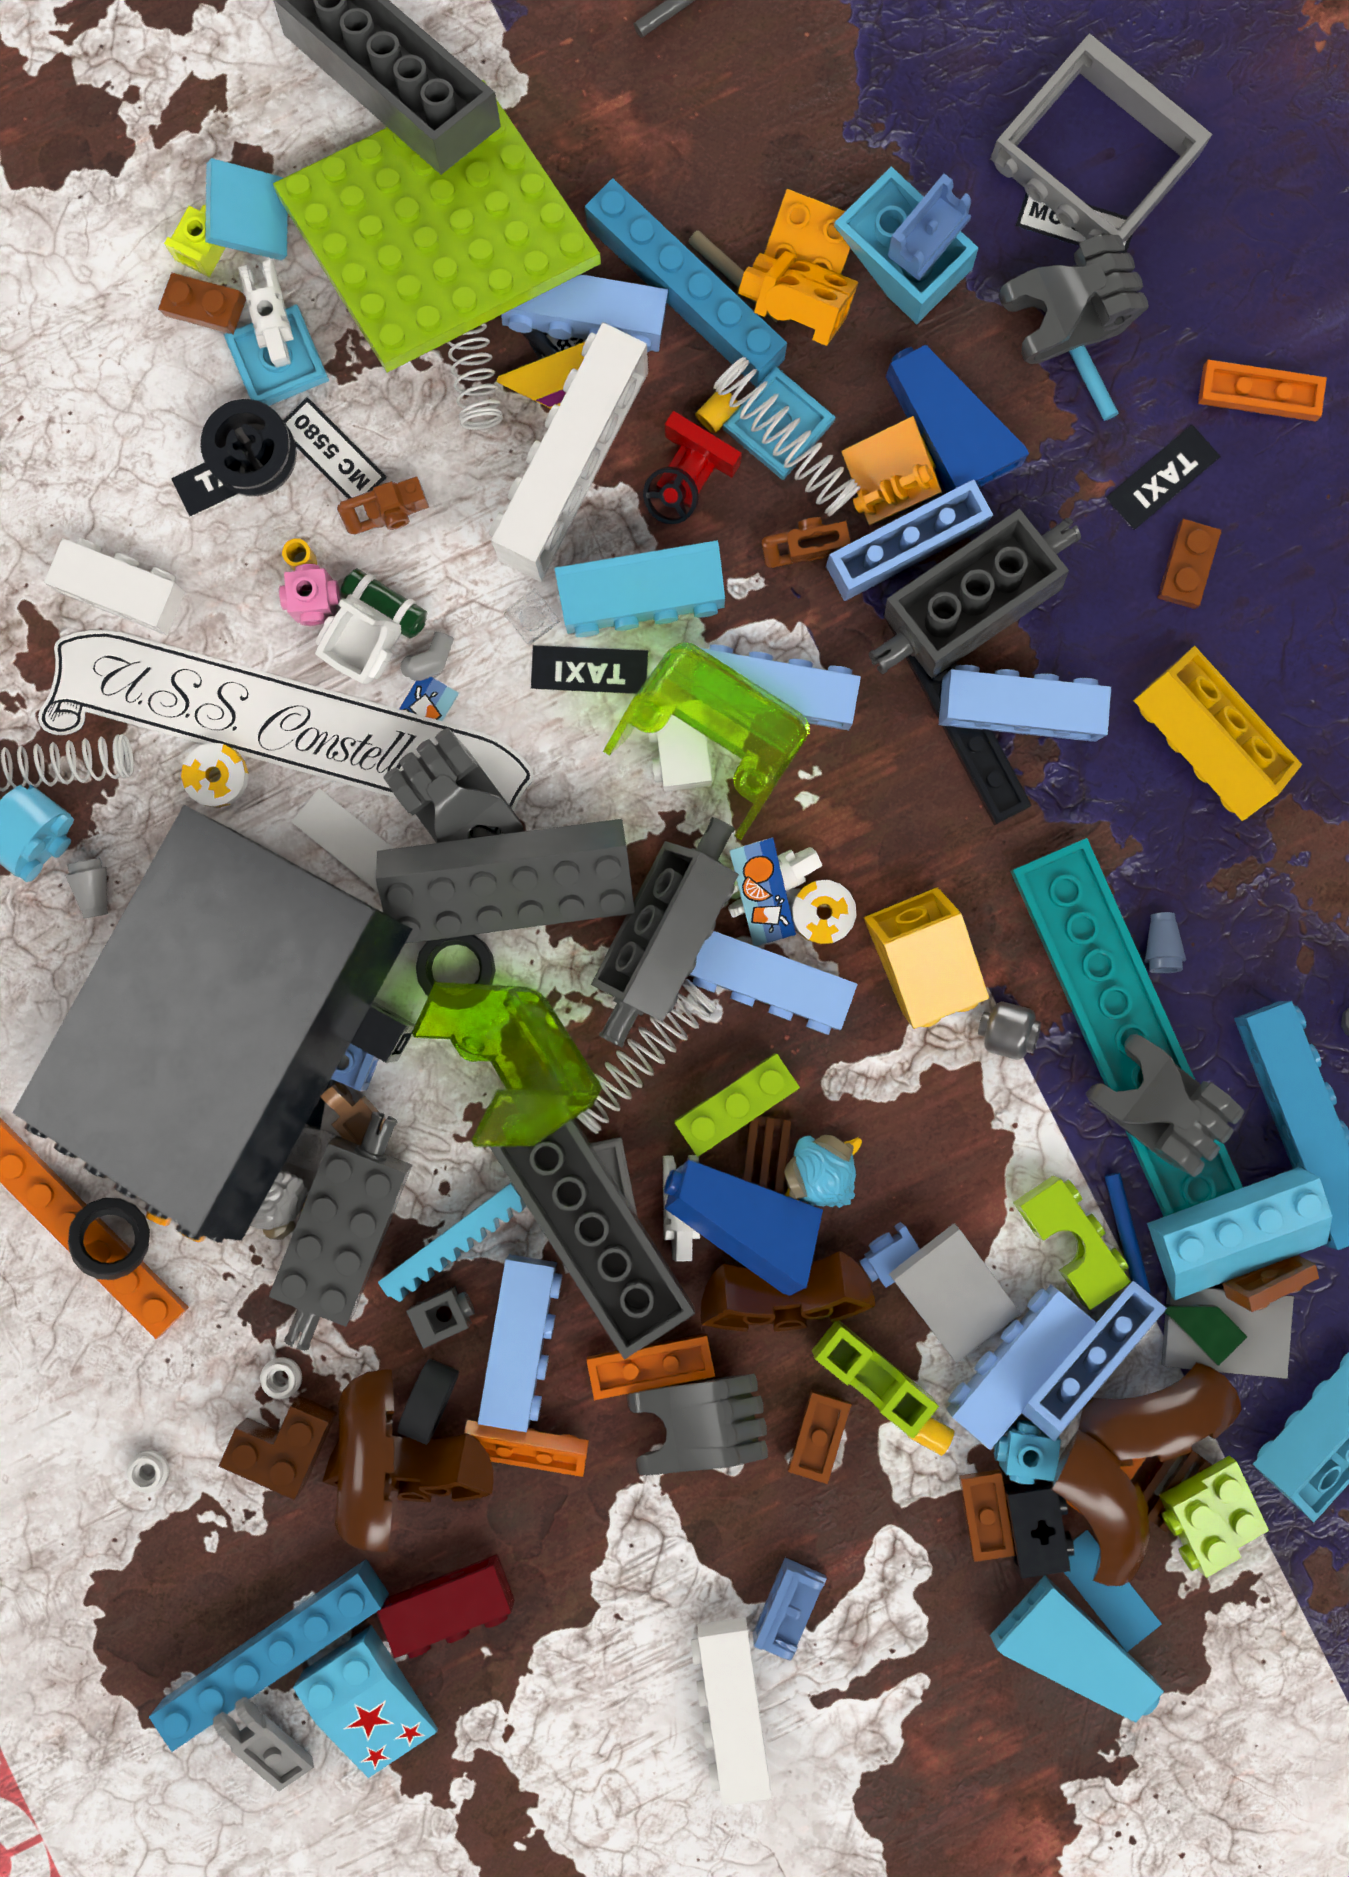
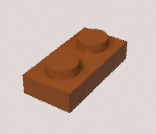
[158,272,246,335]
[1157,519,1222,609]
[1223,1255,1319,1312]
[787,1389,851,1484]
[959,1469,1015,1562]

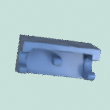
[888,174,971,281]
[752,1557,827,1660]

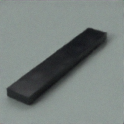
[883,612,1032,825]

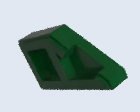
[1164,1304,1247,1366]

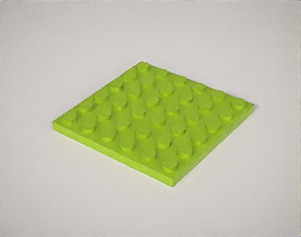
[273,80,601,373]

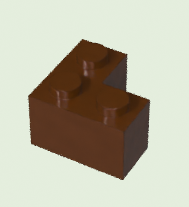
[218,1396,337,1500]

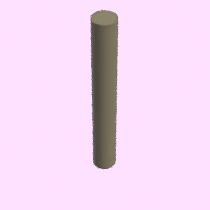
[688,230,778,322]

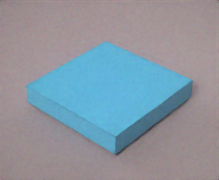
[205,158,287,261]
[223,304,329,406]
[723,366,836,480]

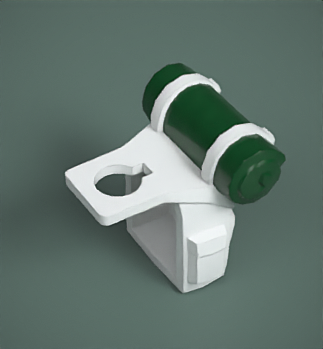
[315,568,428,684]

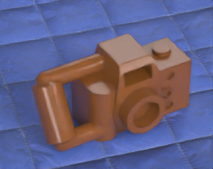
[337,476,429,535]
[761,517,851,568]

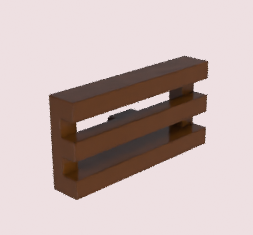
[743,1116,791,1194]
[1141,1450,1212,1533]

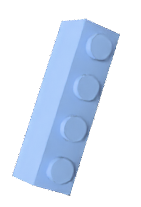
[501,274,668,353]
[826,479,993,601]
[692,644,861,730]
[938,665,1111,742]
[689,931,858,1035]
[478,1254,563,1432]
[1022,1281,1166,1442]
[947,1285,1097,1450]

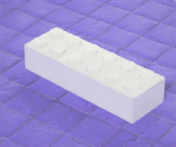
[489,322,648,582]

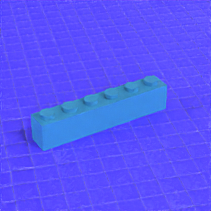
[585,178,787,387]
[1234,1001,1349,1250]
[149,1559,389,1752]

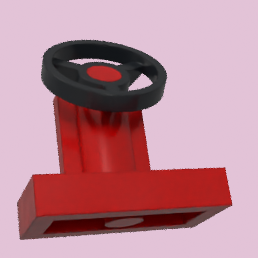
[643,411,742,524]

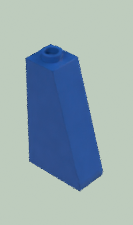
[886,345,1029,493]
[664,1160,823,1296]

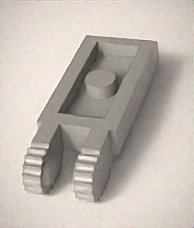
[213,1697,314,1792]

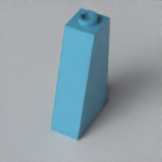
[990,1575,1164,1723]

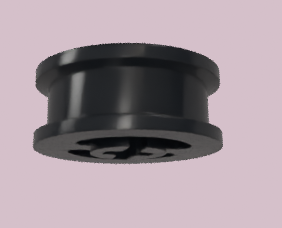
[200,399,297,497]

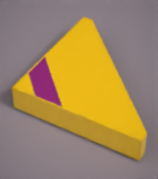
[496,342,585,409]

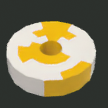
[181,742,249,808]
[791,880,857,945]

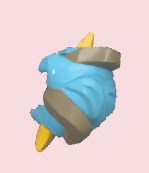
[784,1135,862,1208]

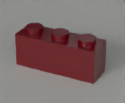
[377,1554,515,1659]

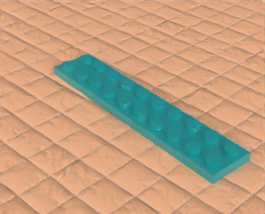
[1010,838,1243,1217]

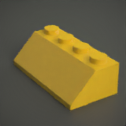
[1133,646,1302,821]

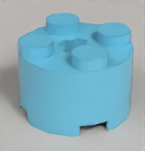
[0,784,74,882]

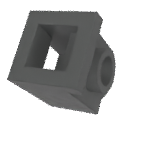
[406,1286,475,1349]

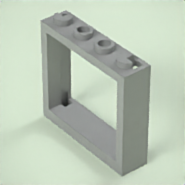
[990,33,1213,243]

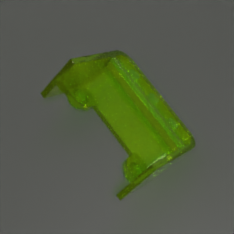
[603,642,809,840]
[412,982,601,1147]

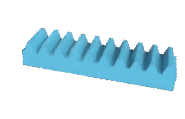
[377,1182,526,1302]

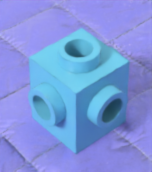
[994,1420,1061,1484]

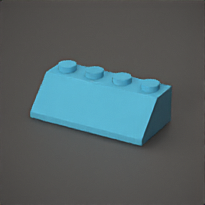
[555,540,725,638]
[1147,1167,1332,1300]
[1253,1352,1349,1522]

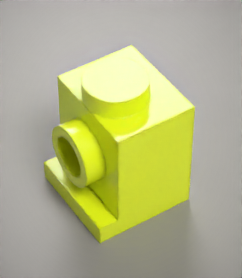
[164,205,226,278]

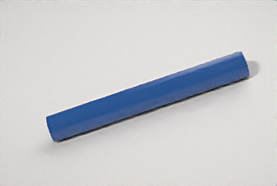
[1104,1172,1151,1293]

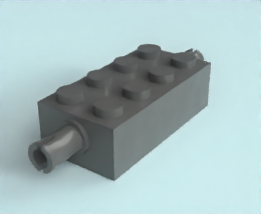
[868,509,1081,679]
[591,817,739,1047]
[269,1112,412,1350]

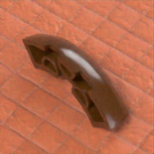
[701,1251,876,1332]
[1078,1362,1242,1466]
[335,1369,394,1552]
[1051,1430,1151,1586]
[322,1433,494,1502]

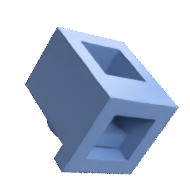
[331,1043,379,1091]
[859,1222,920,1288]

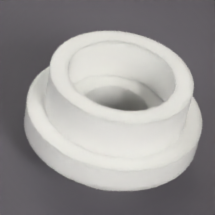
[260,1357,302,1399]
[127,1450,169,1493]

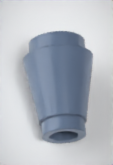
[1145,912,1186,974]

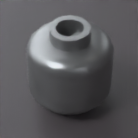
[978,1002,1041,1060]

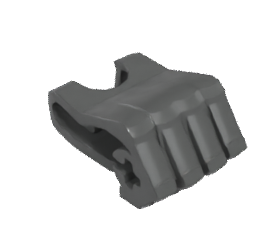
[998,235,1149,364]
[383,728,524,843]
[1086,1034,1245,1178]
[627,1374,768,1475]

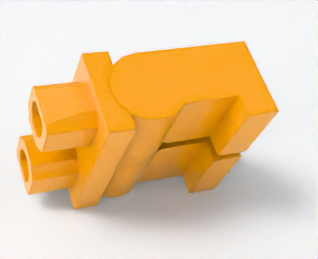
[738,251,858,346]

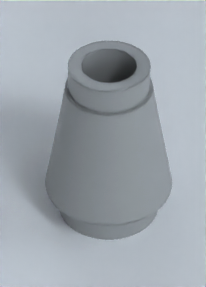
[65,858,108,919]

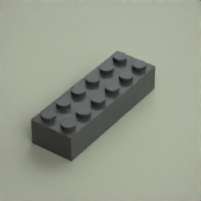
[273,0,501,175]
[376,819,635,944]
[489,1100,695,1360]

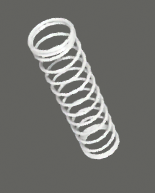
[447,323,503,430]
[713,357,860,516]
[0,734,133,792]
[566,979,717,1134]

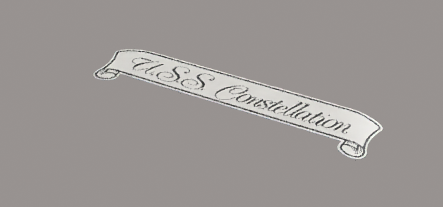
[38,630,534,839]

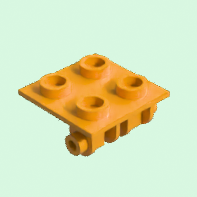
[764,189,851,275]
[841,416,942,526]

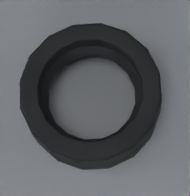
[416,935,496,1007]
[68,1198,150,1280]
[397,1359,459,1444]

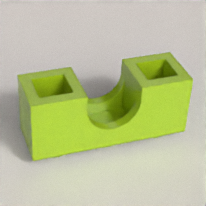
[674,1053,800,1157]
[1013,1176,1131,1310]
[812,1321,939,1439]

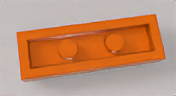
[1198,360,1327,422]
[586,1333,715,1400]
[464,1420,589,1477]

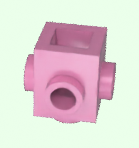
[279,564,341,626]

